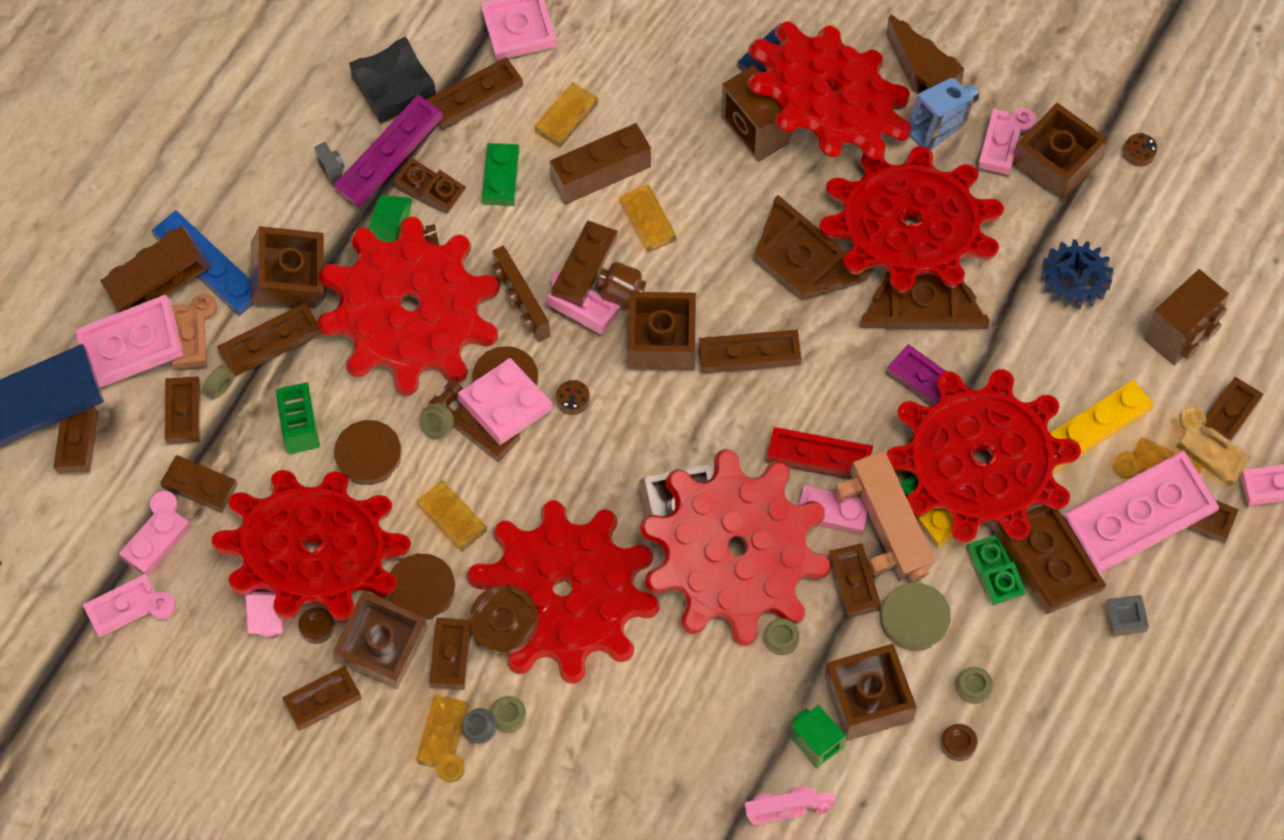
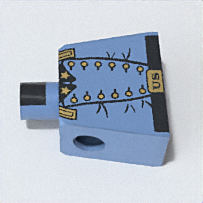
[909,78,979,150]

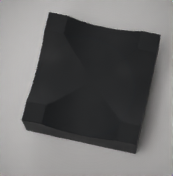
[349,36,436,123]

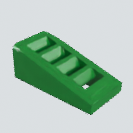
[275,382,320,454]

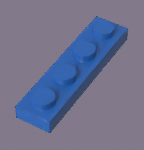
[152,210,255,316]

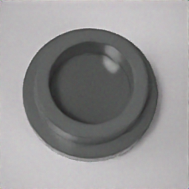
[462,708,497,744]

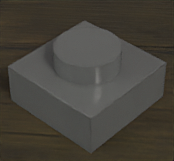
[314,141,345,187]
[1106,595,1149,636]

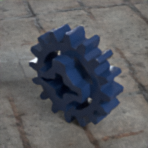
[1040,239,1114,309]

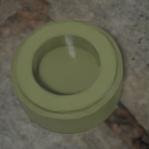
[202,365,234,399]
[420,403,454,438]
[764,619,800,655]
[957,667,993,704]
[491,696,526,733]

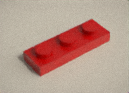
[767,427,873,478]

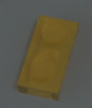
[534,82,598,148]
[620,184,676,253]
[416,480,487,552]

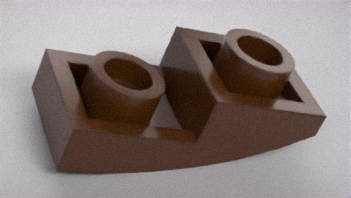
[392,157,466,213]

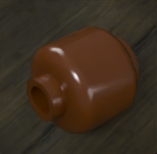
[595,262,646,310]

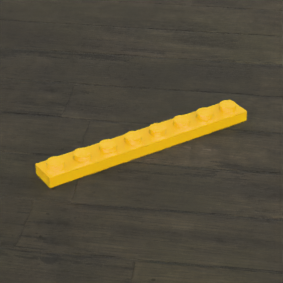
[917,379,1154,548]

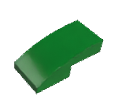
[368,195,412,242]
[966,535,1026,605]

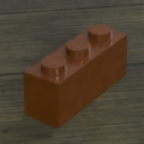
[550,123,651,205]
[100,225,212,312]

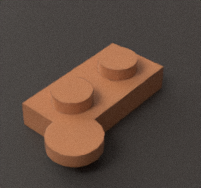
[172,294,217,370]

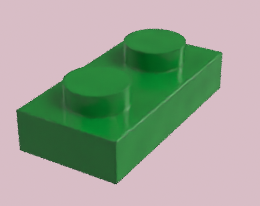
[482,143,520,206]

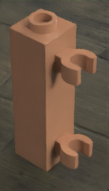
[834,450,935,582]

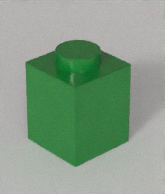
[790,704,846,768]

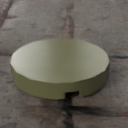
[881,583,951,651]

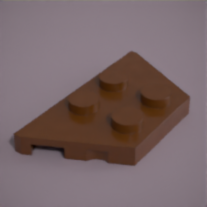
[754,195,869,300]
[861,271,989,329]

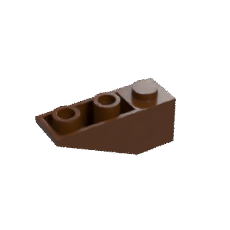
[886,14,964,94]

